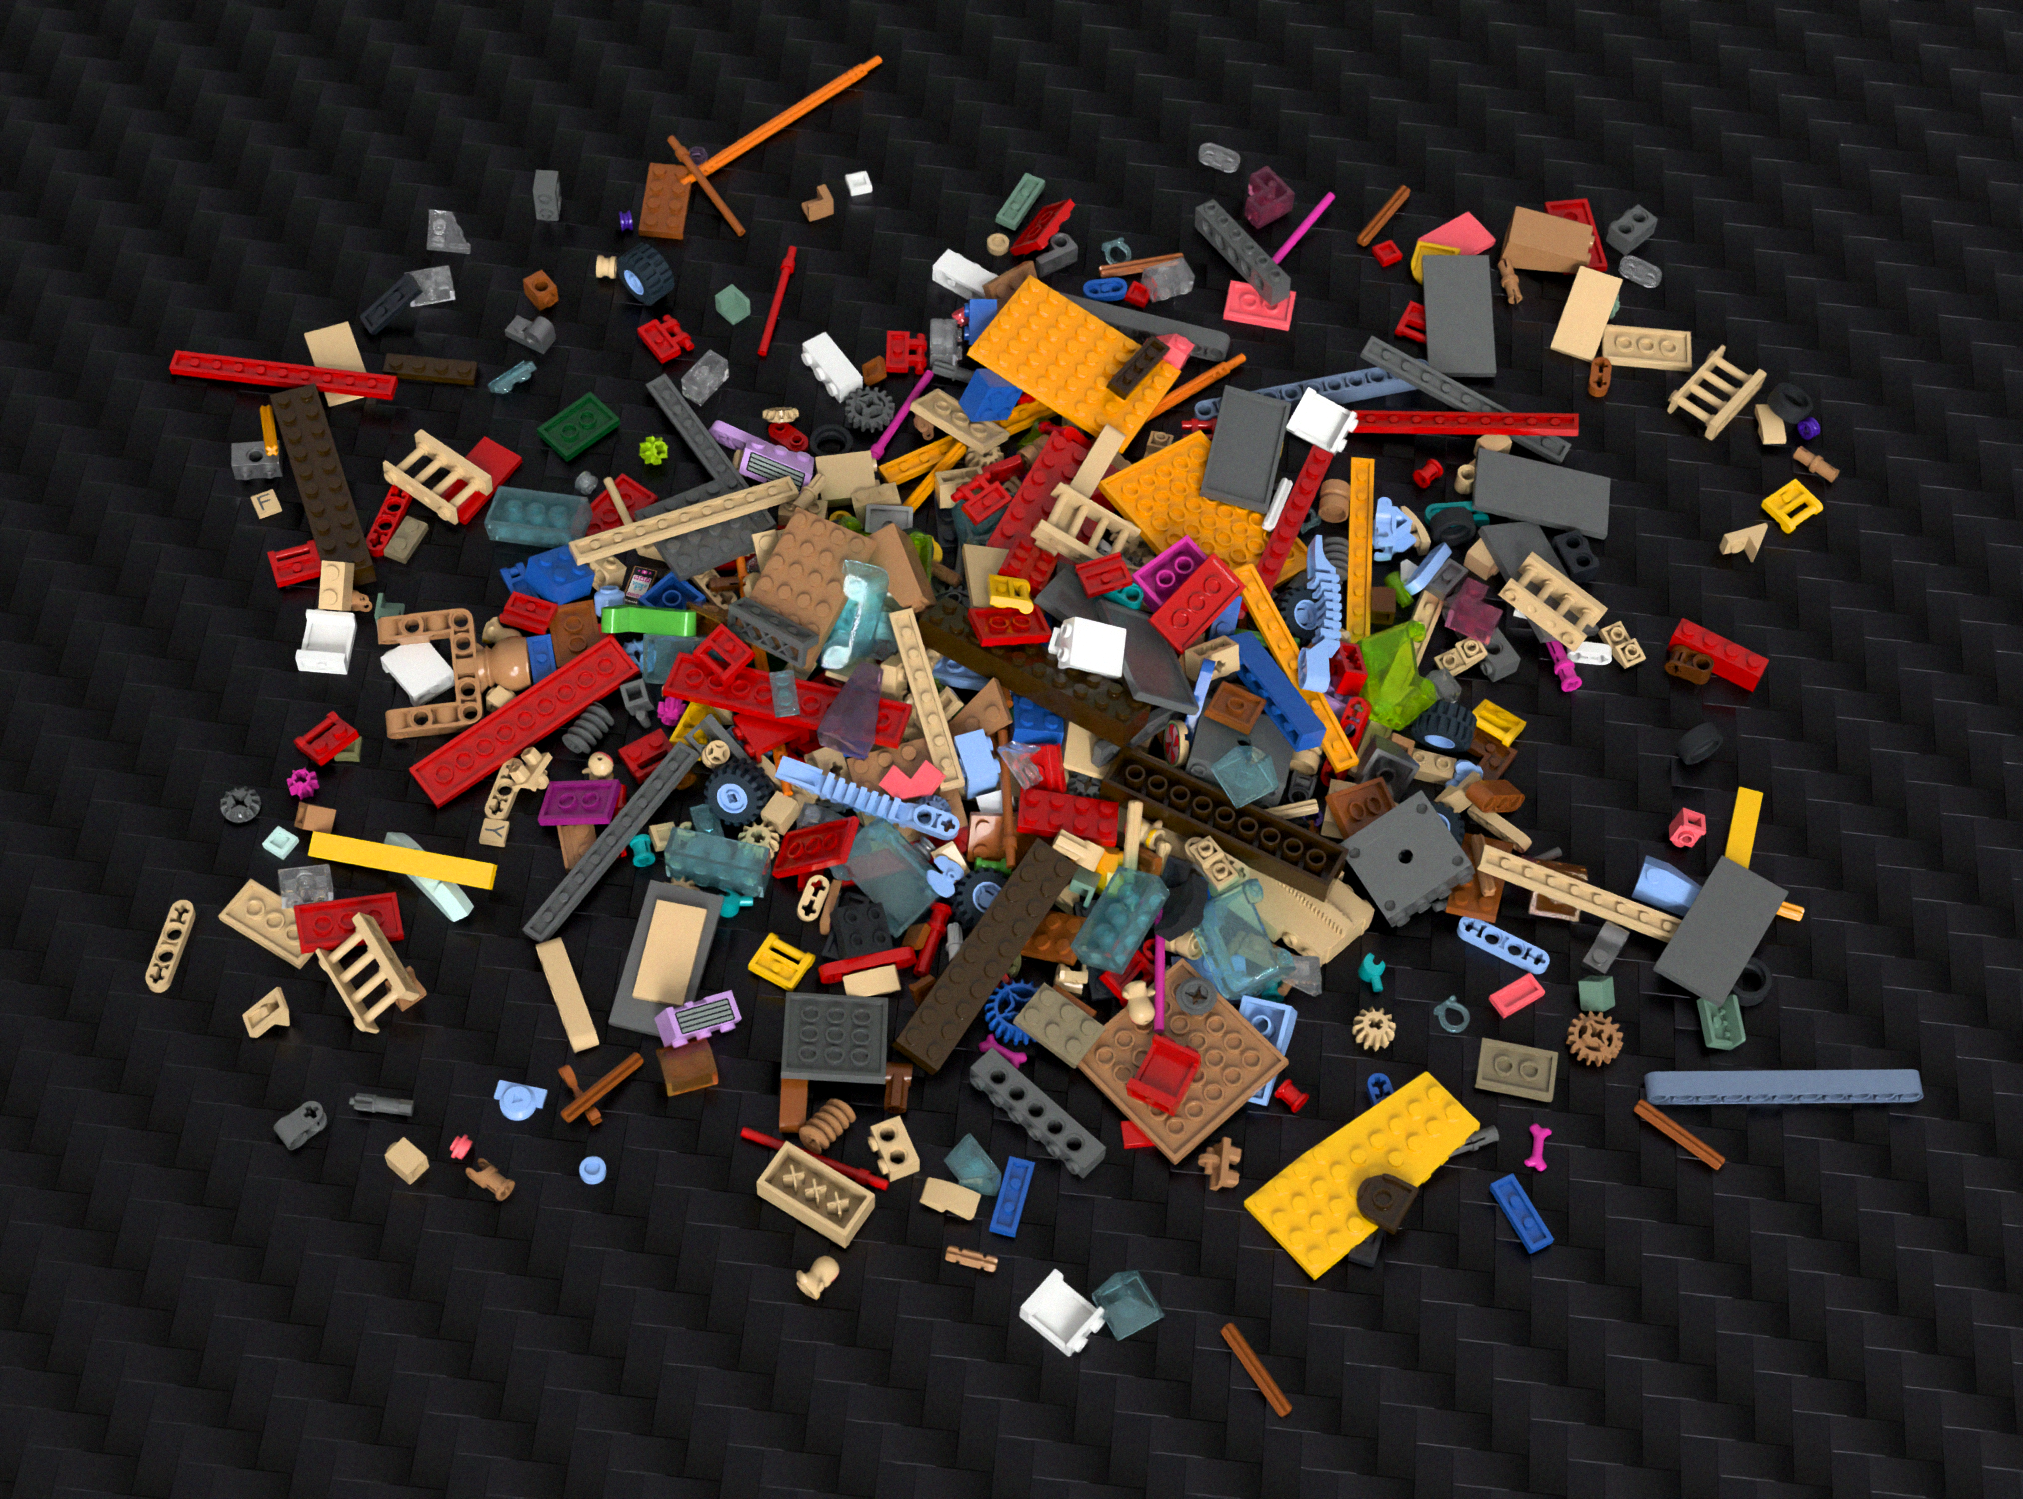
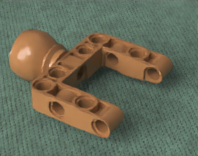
[377,608,532,739]

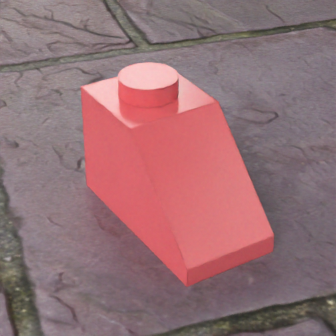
[1142,333,1195,370]

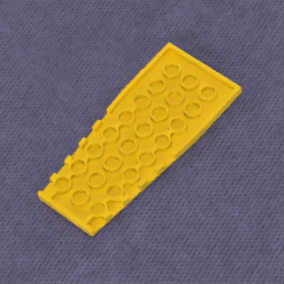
[1244,1072,1480,1280]

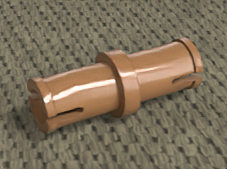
[1498,259,1522,304]
[1793,446,1839,482]

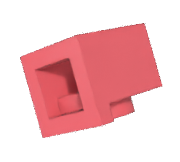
[1669,808,1706,848]

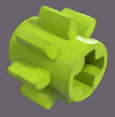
[639,436,668,465]

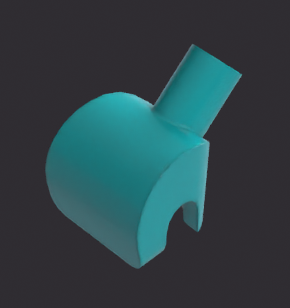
[719,888,753,917]
[1358,953,1386,992]

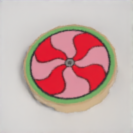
[1164,720,1189,769]

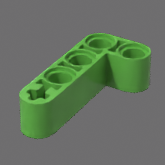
[601,605,696,636]

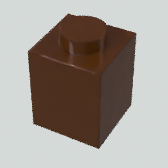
[1370,586,1396,625]

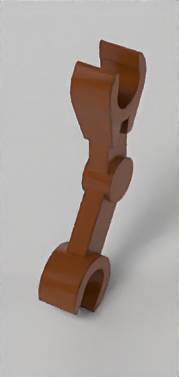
[558,1065,602,1126]

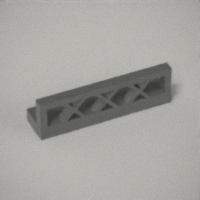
[727,596,819,668]
[683,713,776,792]

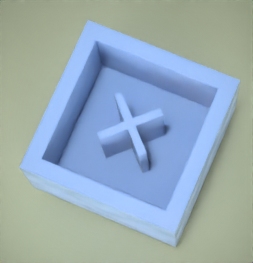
[954,729,1001,800]

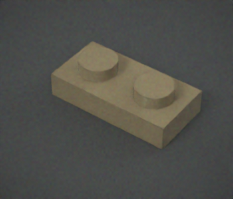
[383,516,428,564]

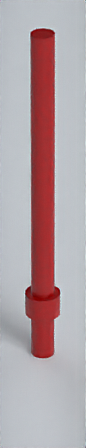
[758,246,797,356]
[740,1126,889,1191]

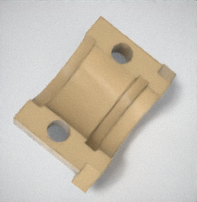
[1053,962,1088,997]

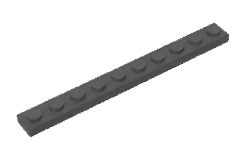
[1360,336,1572,466]
[646,374,778,534]
[1091,653,1269,768]
[522,741,700,943]

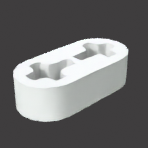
[1567,641,1612,665]

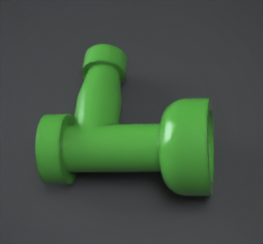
[974,857,1011,878]

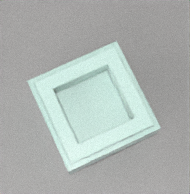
[262,826,299,860]

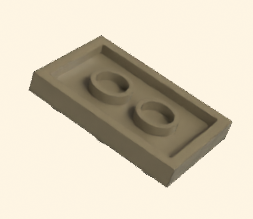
[1013,982,1106,1069]
[1475,1038,1558,1102]

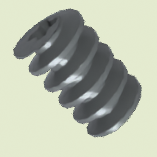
[1322,537,1349,586]
[562,701,615,754]

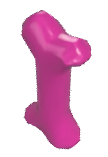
[979,1033,1027,1070]
[1524,1123,1552,1172]

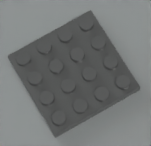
[634,479,755,582]
[781,992,888,1084]

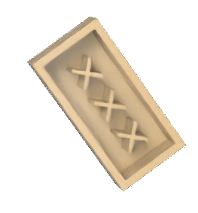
[756,1141,875,1248]

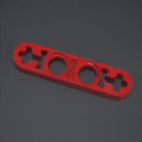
[366,484,413,557]
[1320,697,1372,786]
[818,947,917,984]

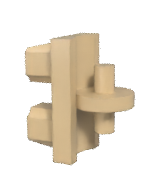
[508,747,553,792]

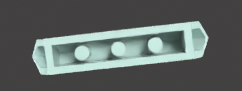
[384,832,474,922]

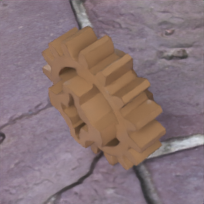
[1566,1011,1623,1066]

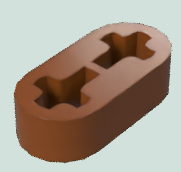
[1588,357,1612,397]

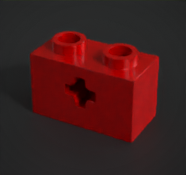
[1329,641,1368,697]

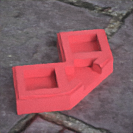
[879,760,946,800]

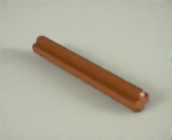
[1357,185,1410,246]
[1098,252,1184,279]
[561,1052,644,1123]
[1634,1099,1725,1170]
[1221,1323,1292,1417]

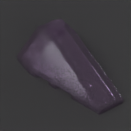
[817,661,884,761]

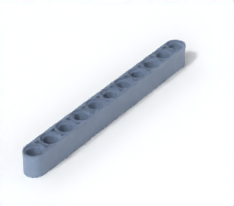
[1193,359,1430,431]
[1644,1069,1923,1105]

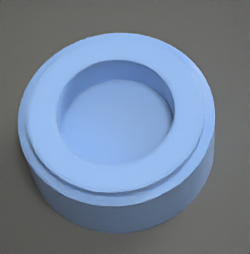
[579,1156,606,1184]

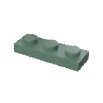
[996,173,1045,230]

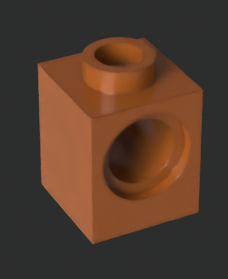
[523,270,559,311]

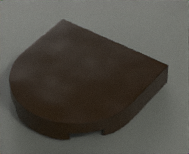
[1356,1174,1419,1235]

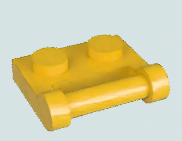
[1761,479,1823,533]
[987,574,1033,614]
[1472,699,1527,747]
[748,932,816,992]

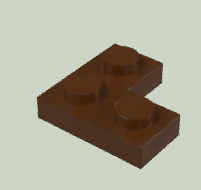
[1467,727,1518,780]

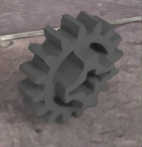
[845,387,895,433]

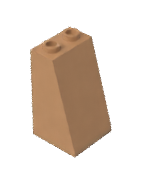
[1499,206,1595,273]
[866,523,938,621]

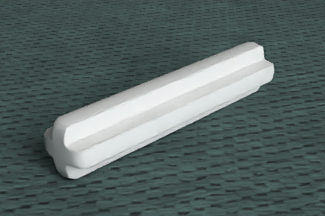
[1262,478,1293,532]

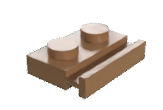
[557,824,597,873]

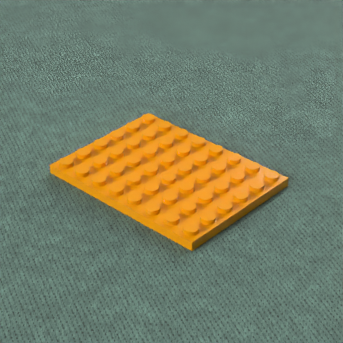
[967,275,1181,454]
[1097,430,1308,596]

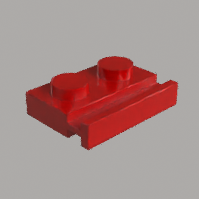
[1075,552,1133,599]
[499,591,558,635]
[1024,743,1067,793]

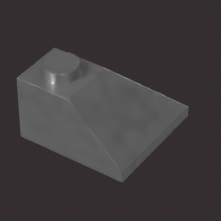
[1353,734,1420,803]

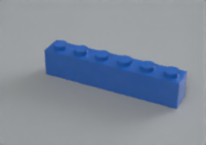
[1227,631,1327,752]

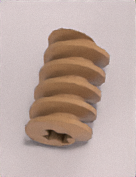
[799,1099,856,1154]

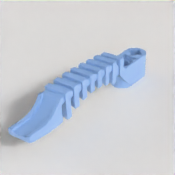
[1298,535,1342,693]
[775,756,960,841]

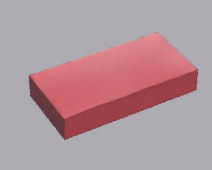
[1489,972,1545,1019]

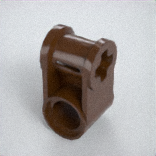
[1665,645,1714,685]

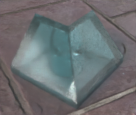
[1210,746,1279,809]
[944,1133,1001,1196]
[1091,1270,1164,1341]

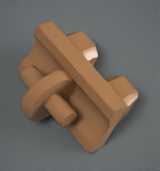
[1198,1137,1241,1191]

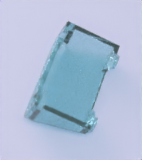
[820,559,890,669]
[829,818,942,938]
[1193,878,1297,1000]

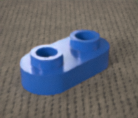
[1083,278,1127,302]

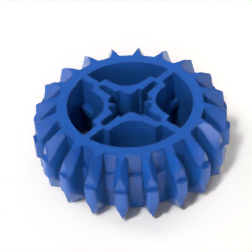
[984,978,1041,1046]

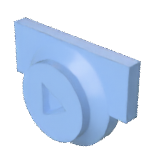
[494,1080,547,1121]

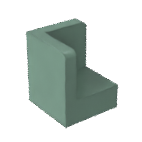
[715,284,750,325]
[374,593,405,625]
[1069,865,1102,908]
[1578,975,1615,1012]

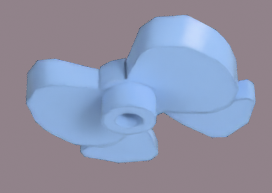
[1445,760,1483,789]
[926,856,964,898]

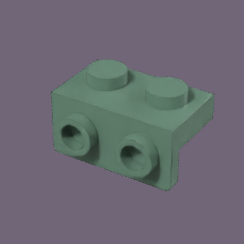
[1697,994,1746,1050]

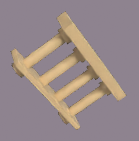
[1667,345,1767,441]
[383,429,493,525]
[1030,482,1141,564]
[1498,552,1608,652]
[315,912,420,1034]

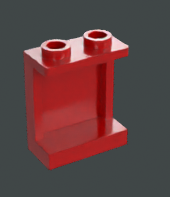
[732,713,810,765]
[1126,1034,1201,1117]

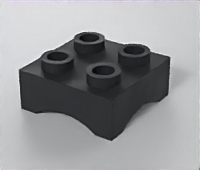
[1154,873,1209,942]
[829,902,893,960]

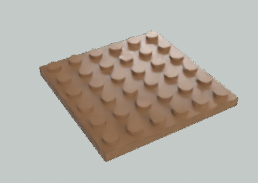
[1077,958,1289,1165]

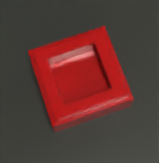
[1372,240,1403,267]
[1124,281,1154,308]

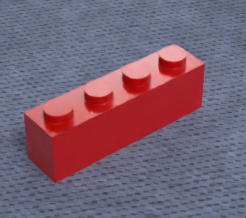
[1667,618,1769,692]

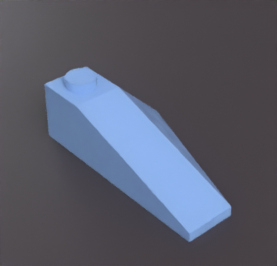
[1632,855,1702,917]
[1239,995,1298,1106]

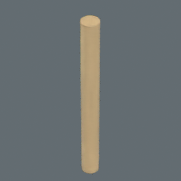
[603,477,646,554]

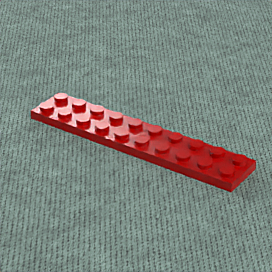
[409,634,640,809]
[663,652,913,749]

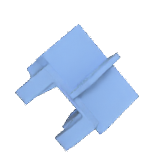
[1372,497,1416,561]

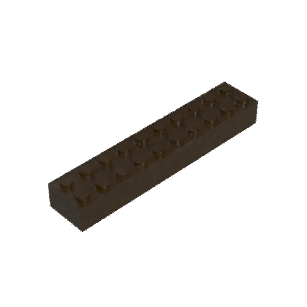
[270,383,377,587]
[918,597,1152,748]
[1099,746,1349,902]
[891,838,1079,1075]

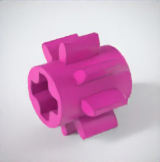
[657,697,687,726]
[287,767,319,800]

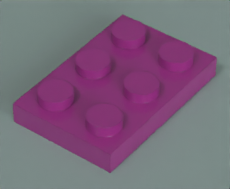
[537,779,621,826]

